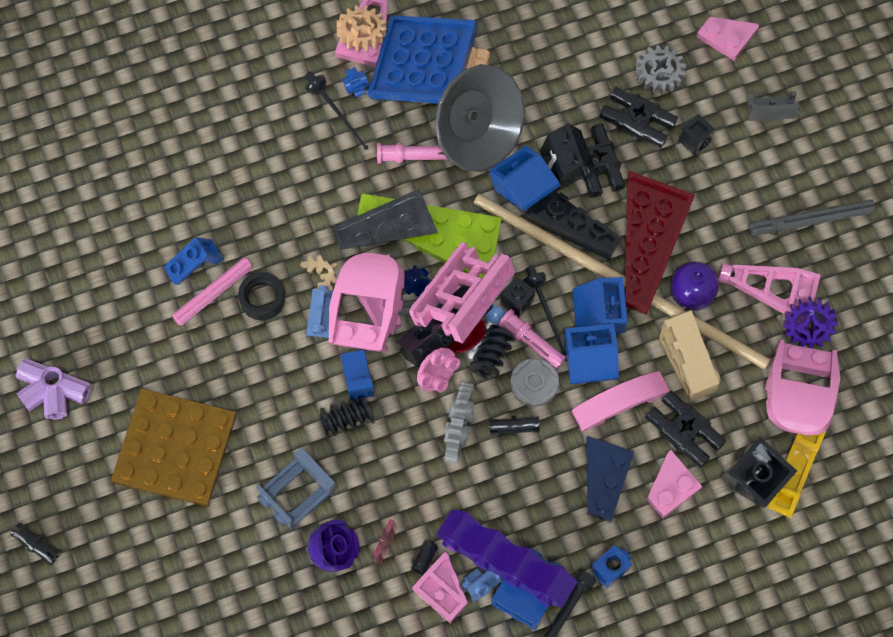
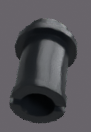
[411,541,438,575]

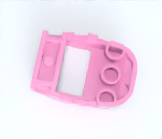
[329,253,404,353]
[765,340,840,435]

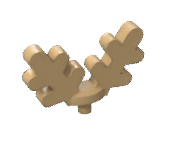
[300,255,338,291]

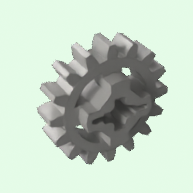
[635,45,686,94]

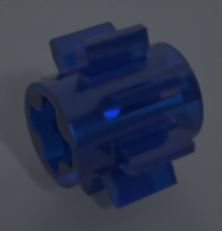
[404,265,432,297]

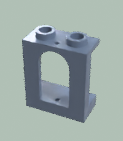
[256,448,336,530]

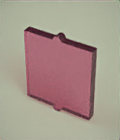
[372,519,397,566]

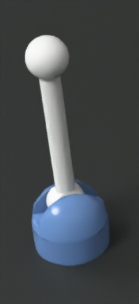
[467,304,506,359]

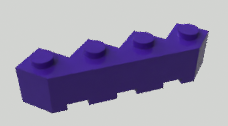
[436,509,578,608]

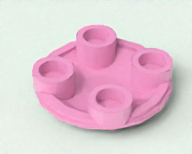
[417,348,460,392]

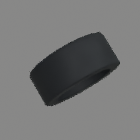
[238,272,285,321]

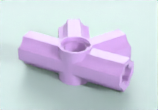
[16,358,93,420]

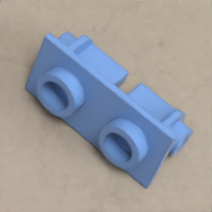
[306,285,333,338]
[461,569,504,602]

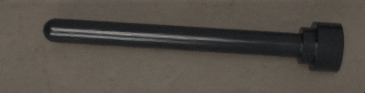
[544,570,597,637]

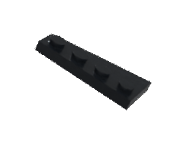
[331,189,438,250]
[524,191,621,260]

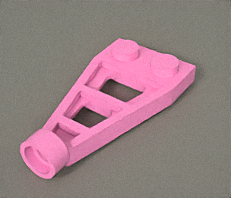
[335,0,388,67]
[718,263,820,314]

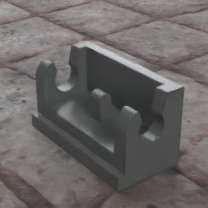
[746,92,799,121]

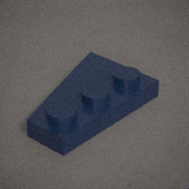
[586,436,634,523]

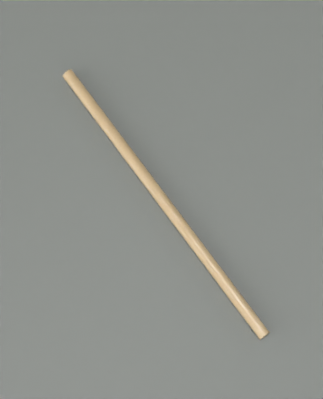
[474,193,771,370]

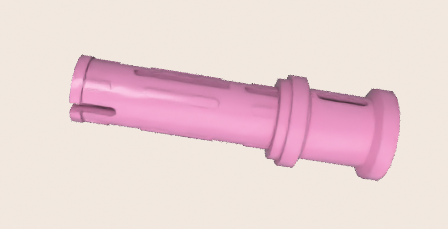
[377,143,448,164]
[498,309,566,369]

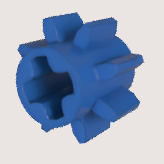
[342,67,370,98]

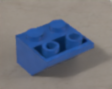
[489,145,560,211]
[572,277,627,333]
[563,323,619,385]

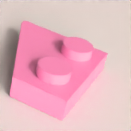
[696,17,759,61]
[647,450,702,519]
[412,552,467,623]

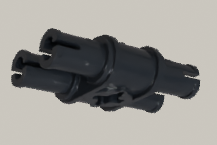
[599,86,678,148]
[580,123,626,198]
[645,390,727,468]

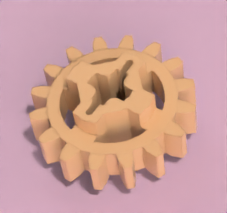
[337,6,386,52]

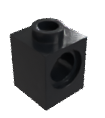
[679,114,715,156]
[500,276,536,318]

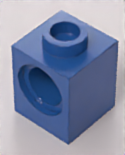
[590,545,632,589]

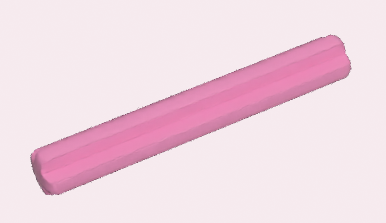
[172,258,252,326]

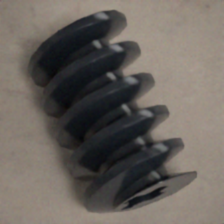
[469,325,516,379]
[319,395,374,439]

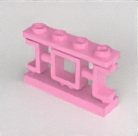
[409,242,515,343]

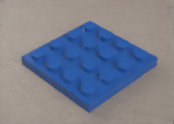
[367,15,478,104]

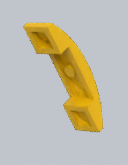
[767,431,826,518]

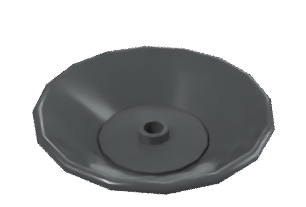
[435,64,525,172]

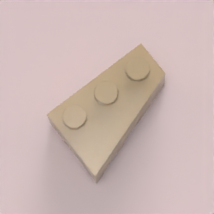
[659,311,721,402]

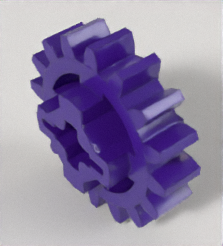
[783,296,838,349]

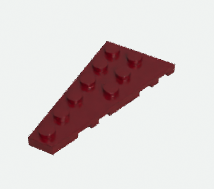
[624,170,695,315]

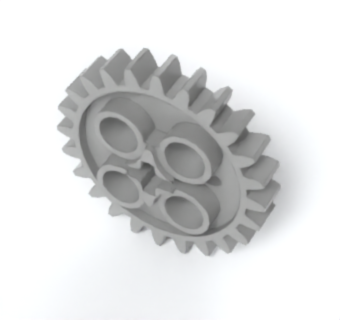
[444,381,474,464]

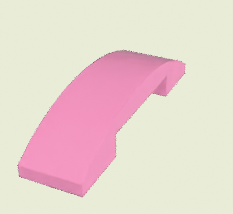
[571,371,670,433]

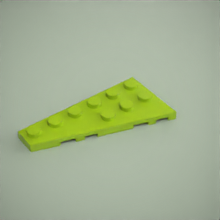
[357,194,502,279]

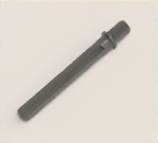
[749,200,876,236]

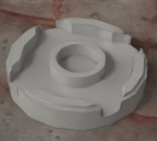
[510,358,559,407]

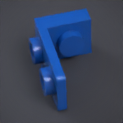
[164,237,223,285]
[341,350,374,400]

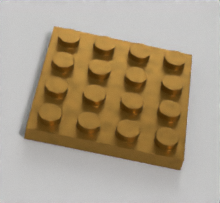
[111,389,237,507]

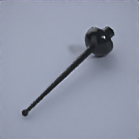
[304,71,368,150]
[523,265,567,362]

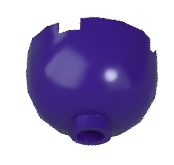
[670,261,719,311]
[308,519,359,572]

